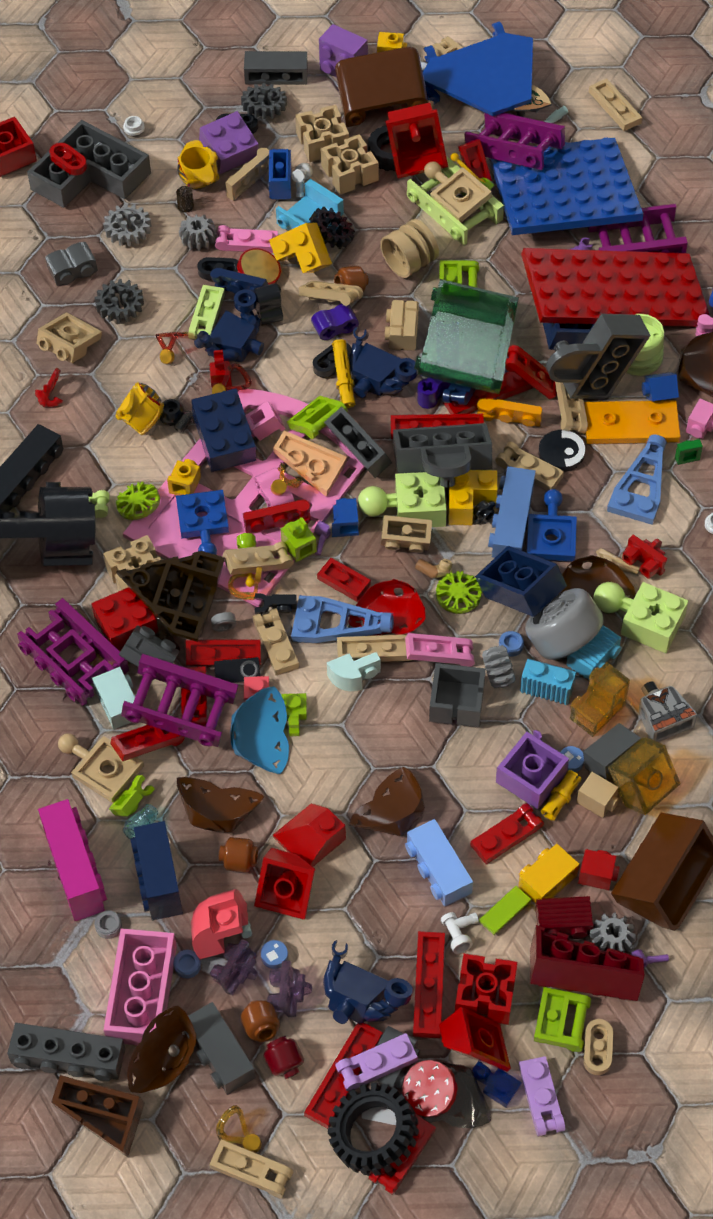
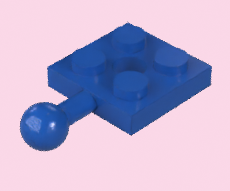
[527,489,577,561]
[176,490,229,555]

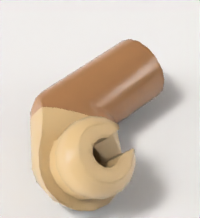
[415,559,453,579]

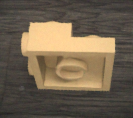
[36,312,102,363]

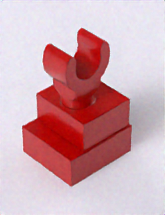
[209,350,232,388]

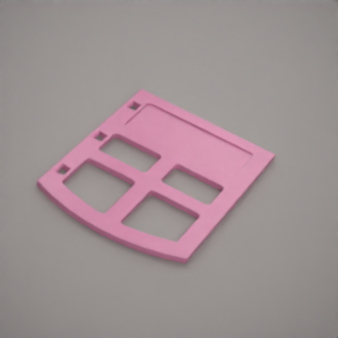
[123,388,365,607]

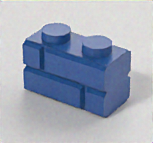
[269,149,292,199]

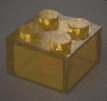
[608,737,681,815]

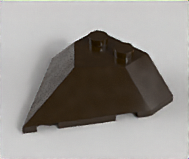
[116,551,225,642]

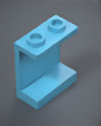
[276,179,344,231]

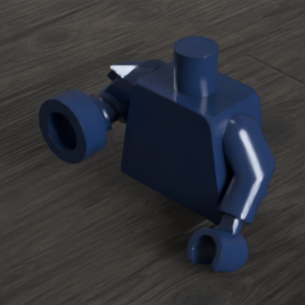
[194,289,264,363]
[349,327,418,398]
[323,940,413,1024]

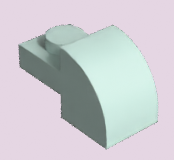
[327,652,381,691]

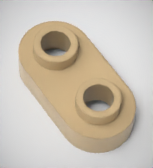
[584,1019,613,1075]

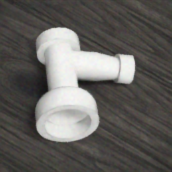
[292,163,313,197]
[441,912,479,954]

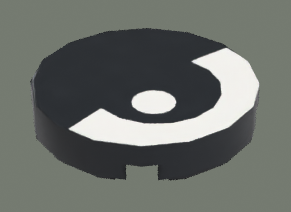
[538,430,585,472]

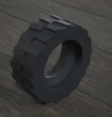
[368,125,396,171]

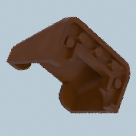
[335,47,429,127]

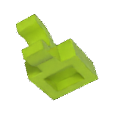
[281,693,307,736]
[109,775,155,817]

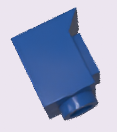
[332,498,359,537]

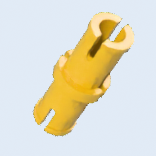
[541,770,582,821]

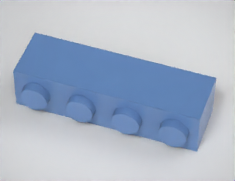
[488,466,536,558]

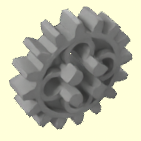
[103,204,151,246]

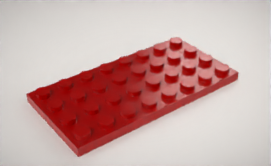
[521,248,710,327]

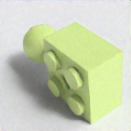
[358,472,446,527]
[594,582,689,653]

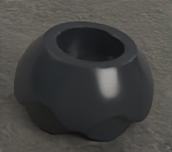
[160,399,186,426]

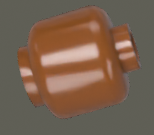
[334,266,369,292]
[219,837,258,873]
[241,1000,280,1042]

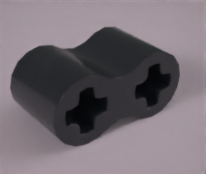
[254,283,283,326]

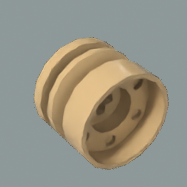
[380,219,439,278]

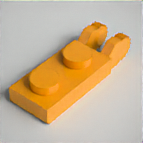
[477,398,542,427]

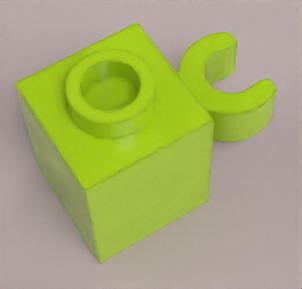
[281,517,317,562]

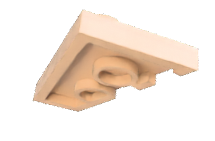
[274,430,347,497]

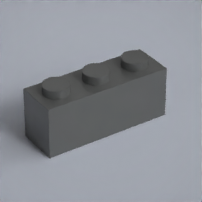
[244,51,308,85]
[324,406,392,478]
[183,1002,256,1095]

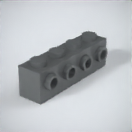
[7,1022,125,1081]

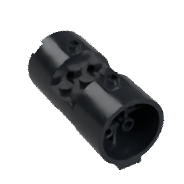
[0,482,96,566]

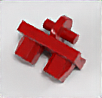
[622,534,668,579]

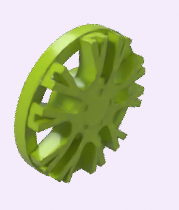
[116,482,160,520]
[436,571,482,614]

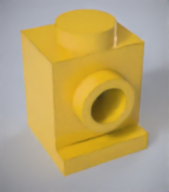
[167,459,201,495]

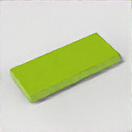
[479,886,531,935]

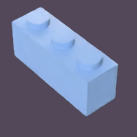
[405,819,473,907]

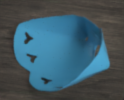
[230,686,289,774]

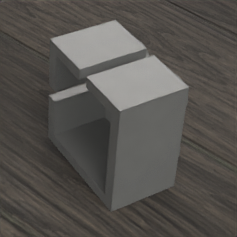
[429,663,486,727]

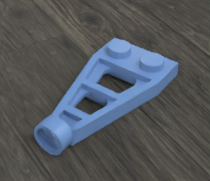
[607,434,667,525]
[291,595,394,643]

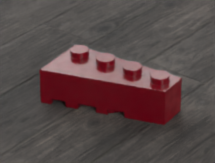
[530,925,645,1001]

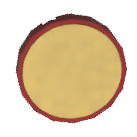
[237,248,281,285]

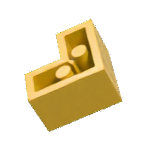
[269,223,332,273]
[448,470,497,525]

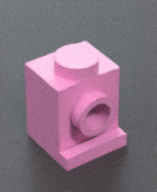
[686,399,713,439]
[245,401,285,441]

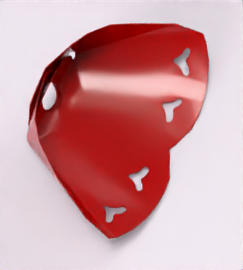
[348,579,426,636]

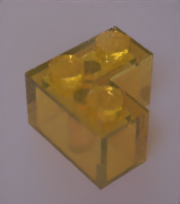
[570,662,630,737]

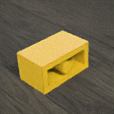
[518,843,579,904]

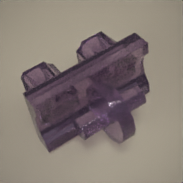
[210,939,258,995]
[267,961,312,1018]

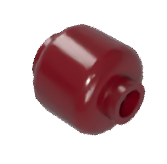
[264,1035,304,1080]

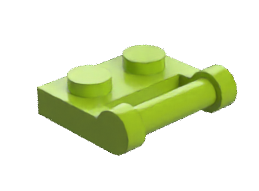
[439,260,480,303]
[287,396,347,439]
[534,987,591,1052]

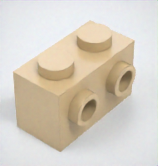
[381,515,432,553]

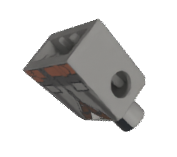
[639,681,697,745]

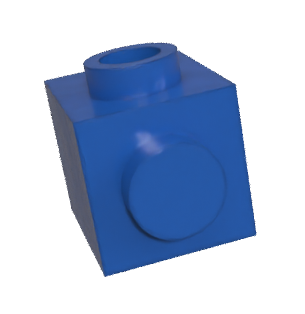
[642,372,679,401]

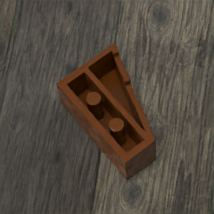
[51,1075,145,1157]

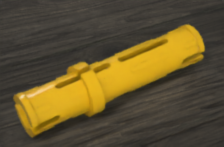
[332,339,356,408]

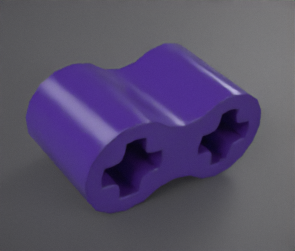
[311,304,359,340]
[417,365,454,409]

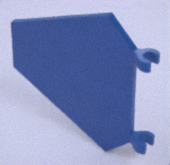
[423,21,533,116]

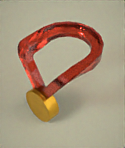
[155,332,188,364]
[212,363,252,394]

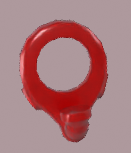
[35,368,63,407]

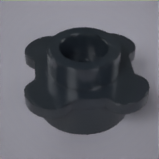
[473,500,495,524]

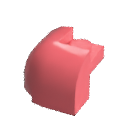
[191,889,248,960]

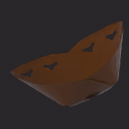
[678,332,713,397]
[559,555,636,612]
[349,767,425,836]
[177,777,265,833]
[127,1006,196,1093]

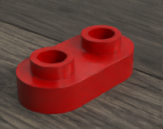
[49,143,87,175]

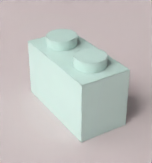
[92,667,136,730]

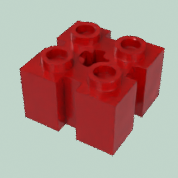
[455,953,518,1025]

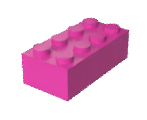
[38,799,107,921]

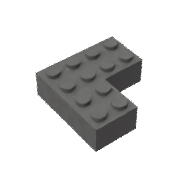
[27,120,151,208]

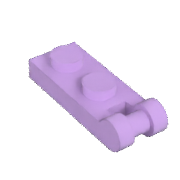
[335,1033,418,1091]
[518,1056,565,1137]

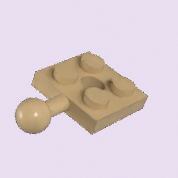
[424,162,493,222]
[58,734,144,803]

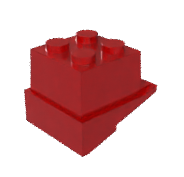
[385,102,448,179]

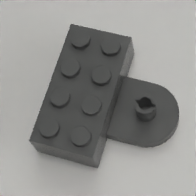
[546,314,651,399]
[393,423,492,487]

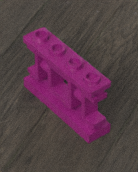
[17,598,129,706]

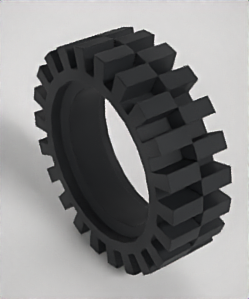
[328,1083,419,1176]

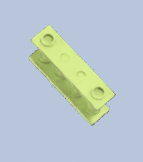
[407,156,504,246]

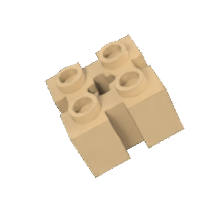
[295,105,349,162]
[321,134,379,195]
[103,535,161,591]

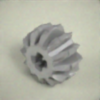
[179,214,217,251]
[482,645,515,688]
[590,912,636,953]

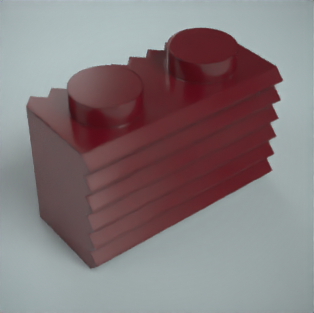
[535,896,593,939]

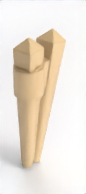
[596,548,640,574]

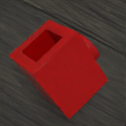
[578,849,620,890]

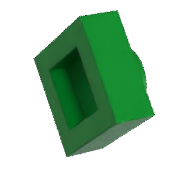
[675,439,703,465]

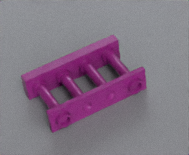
[464,113,565,170]
[588,204,688,253]
[121,654,238,747]

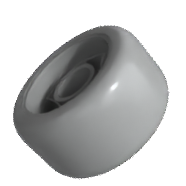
[525,588,604,660]

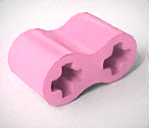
[254,468,295,507]

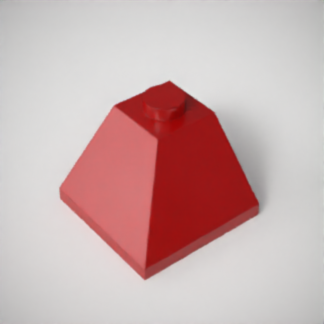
[273,803,346,867]
[254,848,315,920]
[439,1007,511,1072]

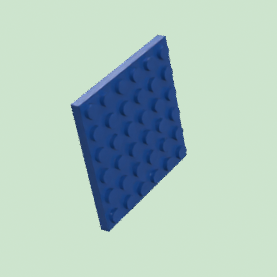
[489,137,643,235]

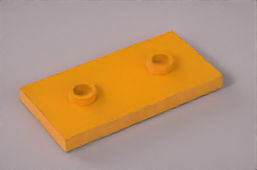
[584,400,680,444]

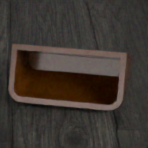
[611,812,713,931]

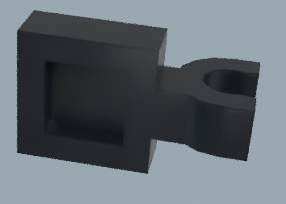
[255,593,297,614]

